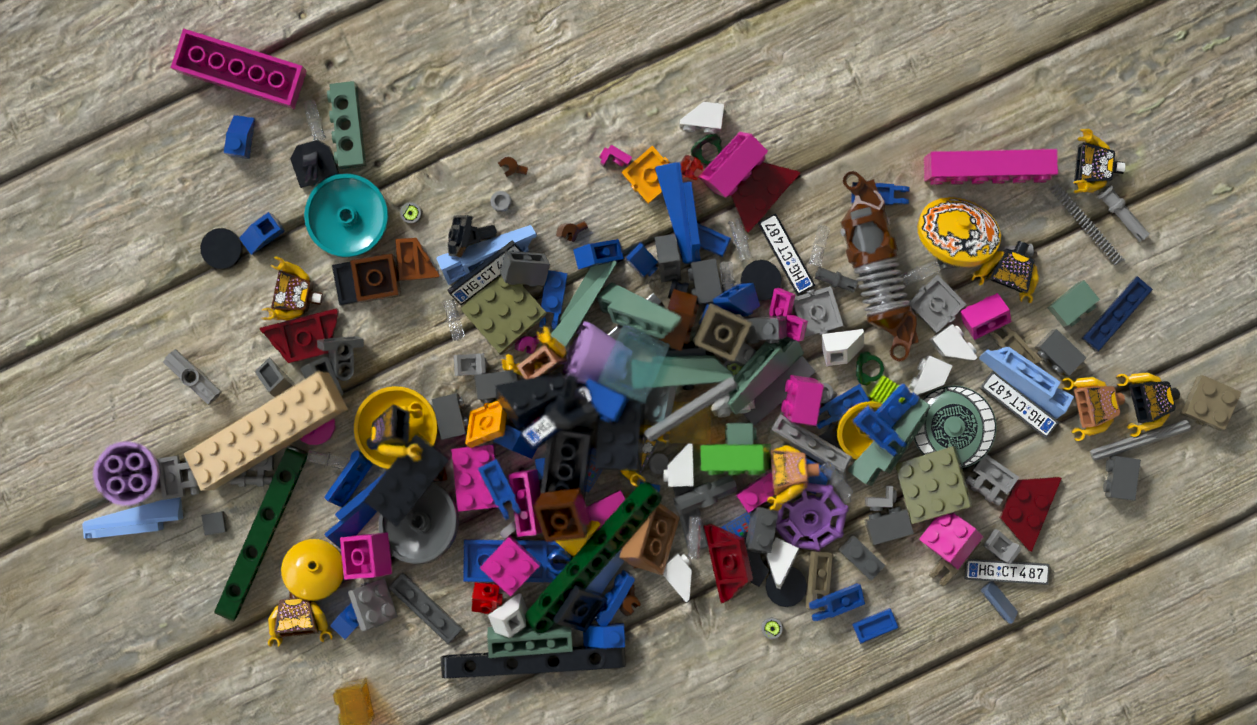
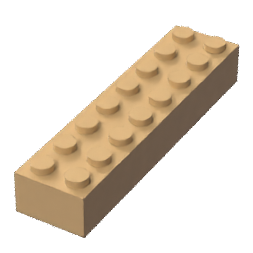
[184,371,348,491]

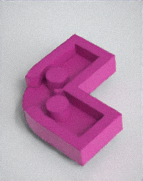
[769,288,808,341]

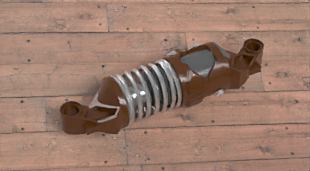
[840,171,919,361]

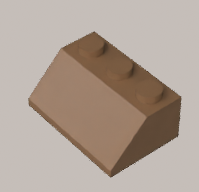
[619,503,680,575]

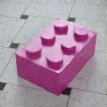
[698,132,768,197]
[451,444,498,511]

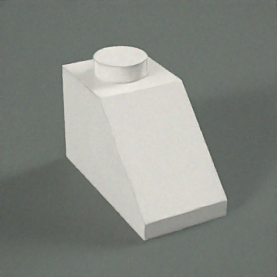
[663,443,693,487]
[767,538,799,589]
[663,552,692,602]

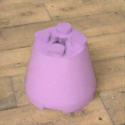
[563,321,632,385]
[93,441,160,506]

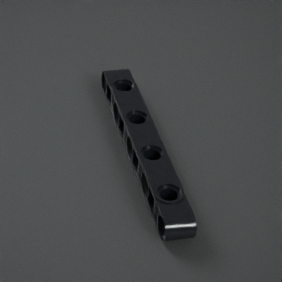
[440,646,626,678]

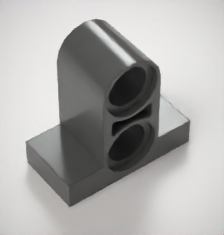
[654,234,681,283]
[317,336,364,381]

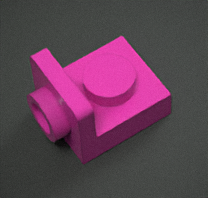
[599,145,632,167]

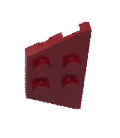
[731,162,800,233]
[260,308,339,363]
[999,477,1062,552]
[704,524,753,603]

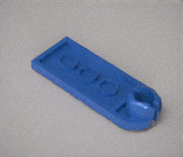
[463,539,572,583]

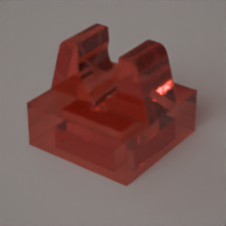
[680,154,704,181]

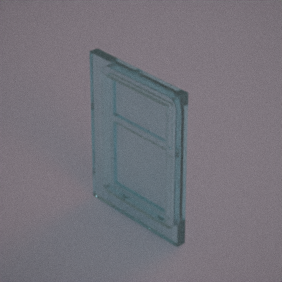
[598,324,670,403]

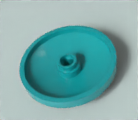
[304,174,389,257]

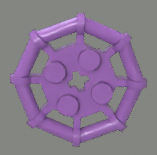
[776,483,849,552]

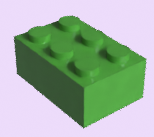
[701,444,771,475]

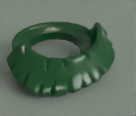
[691,134,722,165]
[856,351,884,386]

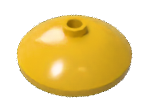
[837,401,882,460]
[281,539,344,601]

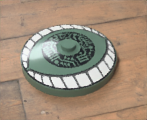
[914,386,996,468]

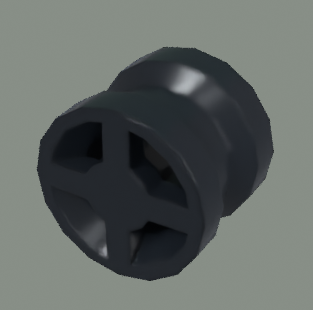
[667,278,689,299]

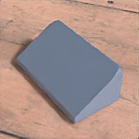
[981,581,1018,624]

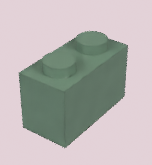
[1047,280,1100,327]
[725,423,757,445]

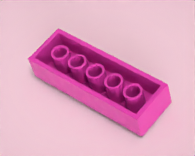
[171,28,307,110]
[924,149,1058,185]

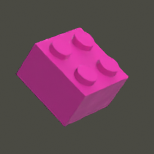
[781,375,824,426]
[919,513,984,569]
[340,532,392,579]
[480,535,541,597]

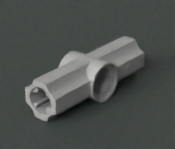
[163,349,222,405]

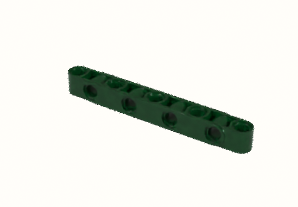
[214,445,309,622]
[525,482,662,634]

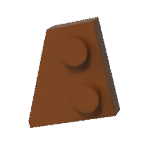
[395,238,439,281]

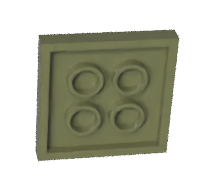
[461,275,547,355]
[895,446,973,524]

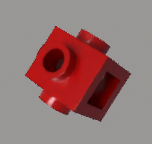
[472,582,503,614]

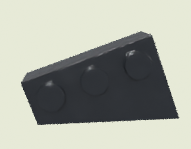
[495,372,564,429]

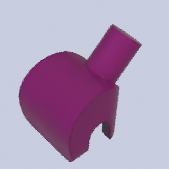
[515,332,543,354]

